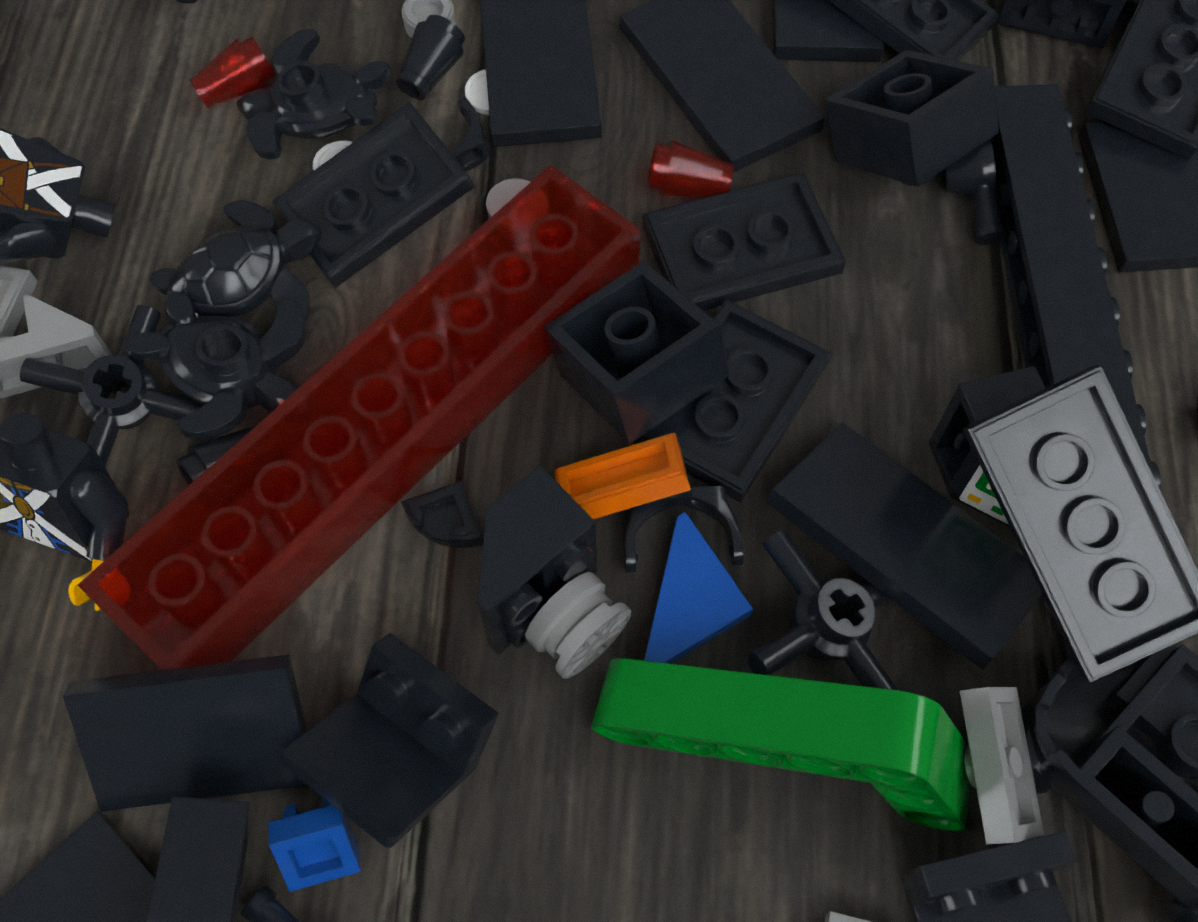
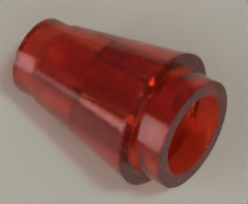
[189,36,277,108]
[647,140,734,197]

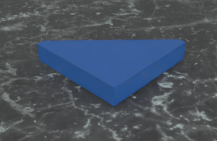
[644,512,753,664]

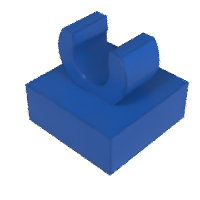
[268,798,361,892]

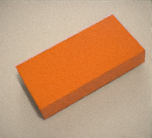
[554,433,691,519]

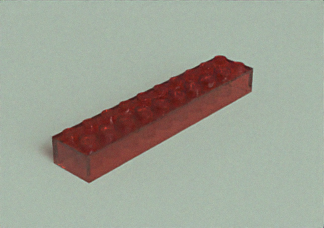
[78,165,640,670]

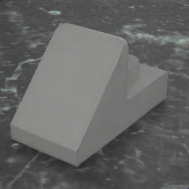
[0,294,113,399]

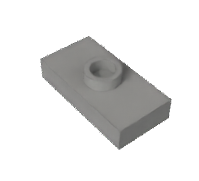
[960,687,1044,845]

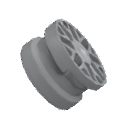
[525,572,631,679]

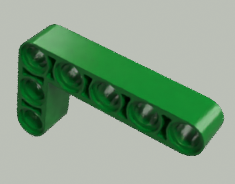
[591,658,971,831]

